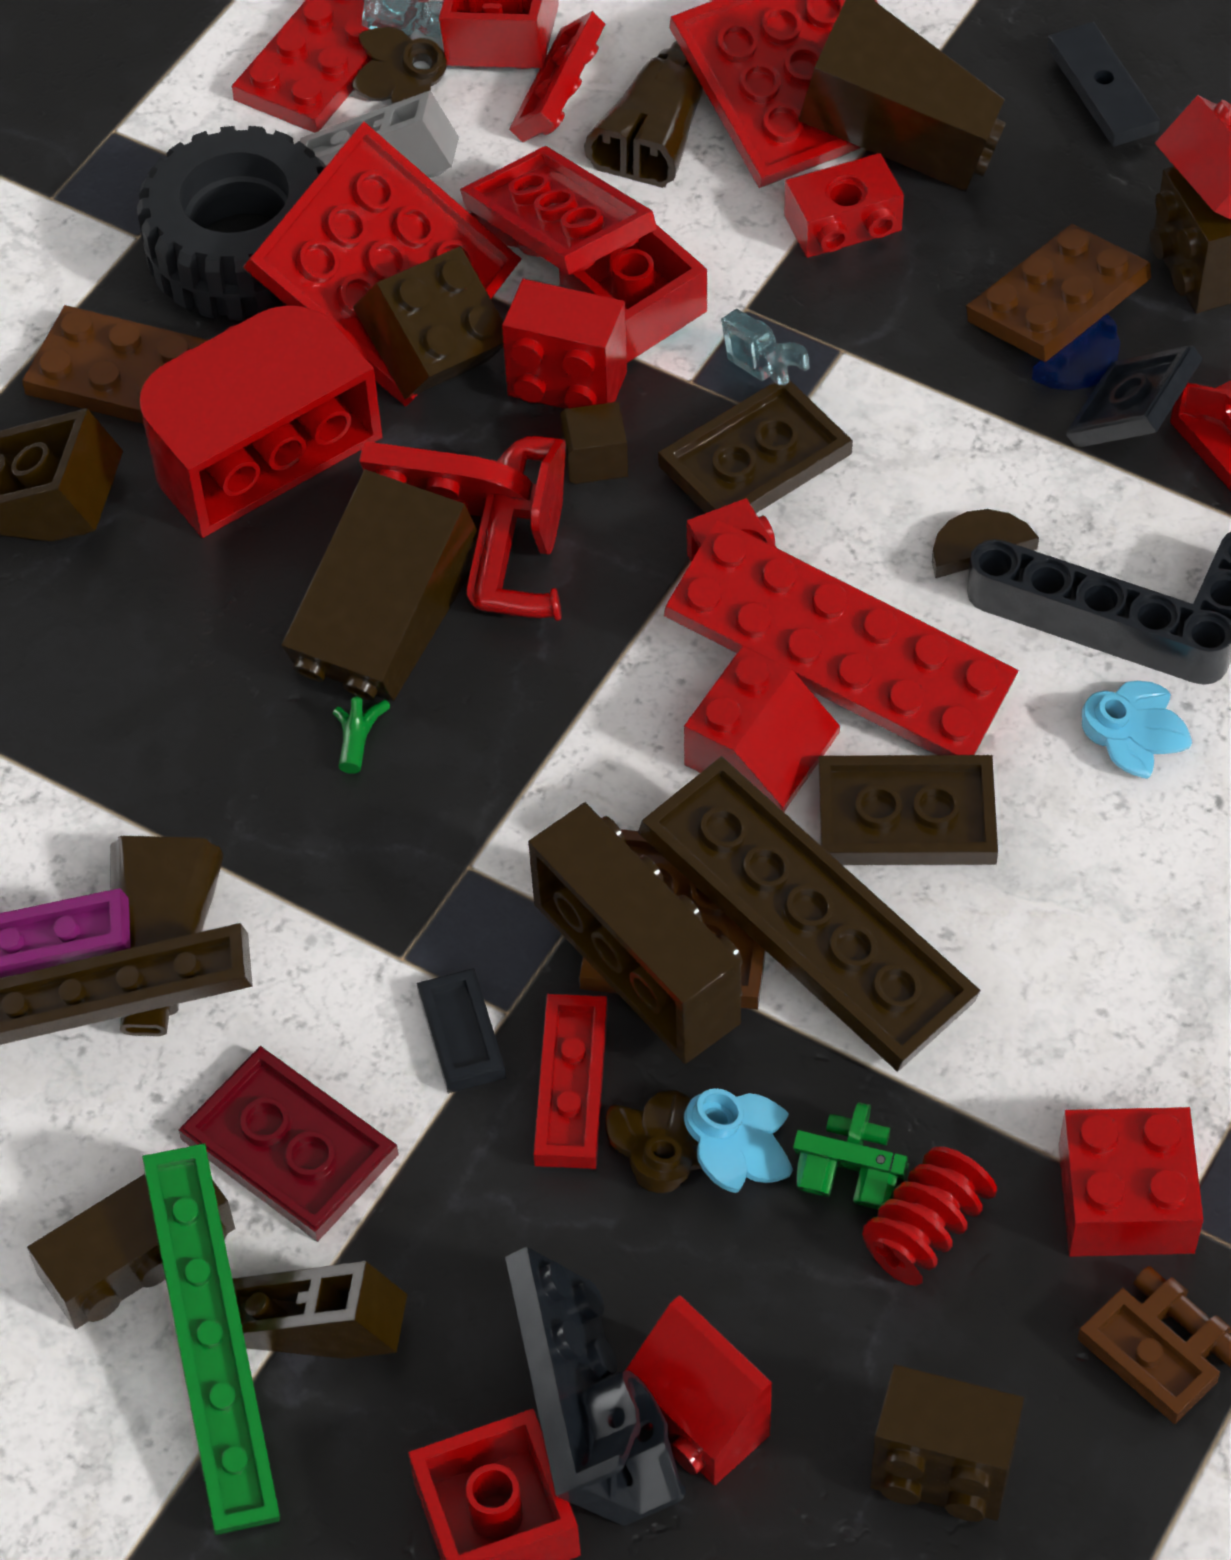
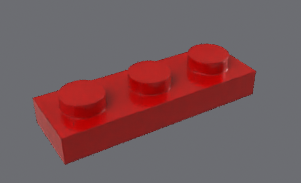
[509,11,606,143]
[534,994,608,1169]

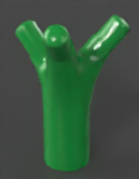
[333,697,390,774]

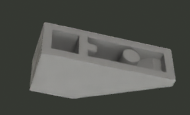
[300,90,459,178]

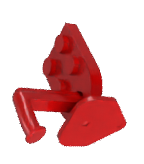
[359,436,566,621]

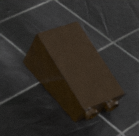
[798,0,1006,191]
[281,469,479,701]

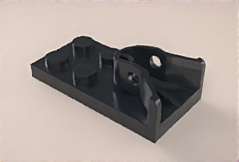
[505,1247,685,1526]

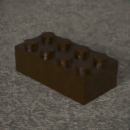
[528,802,743,1064]

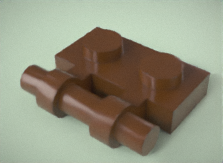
[1077,1266,1231,1425]

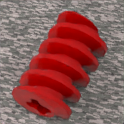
[862,1147,997,1286]

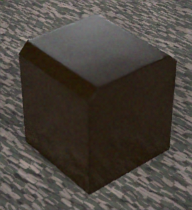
[560,402,628,484]

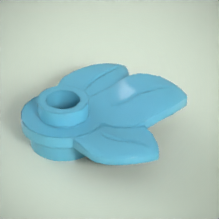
[1081,680,1192,779]
[684,1089,793,1193]

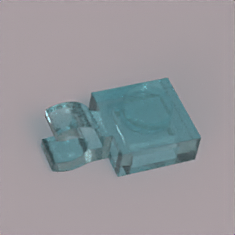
[362,0,443,38]
[721,308,810,385]

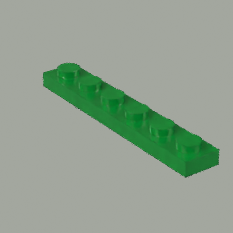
[142,1143,280,1535]

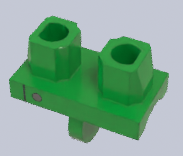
[793,1102,909,1210]

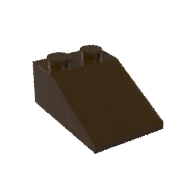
[0,408,123,541]

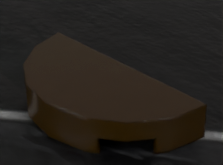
[932,509,1039,579]

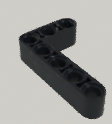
[967,532,1231,685]

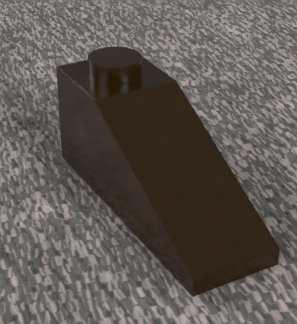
[232,1261,408,1359]

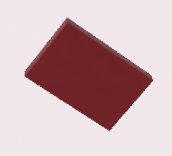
[178,1045,399,1242]

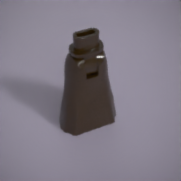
[584,41,703,188]
[110,836,224,1036]

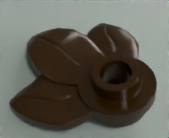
[352,27,447,104]
[605,1090,702,1193]

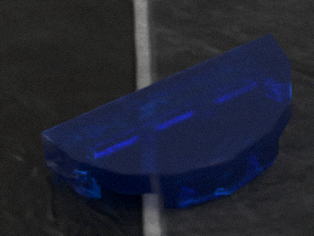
[1032,314,1120,390]

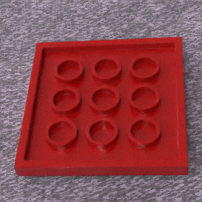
[669,0,878,188]
[243,121,522,407]

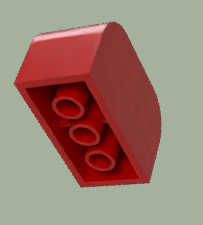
[140,306,383,538]

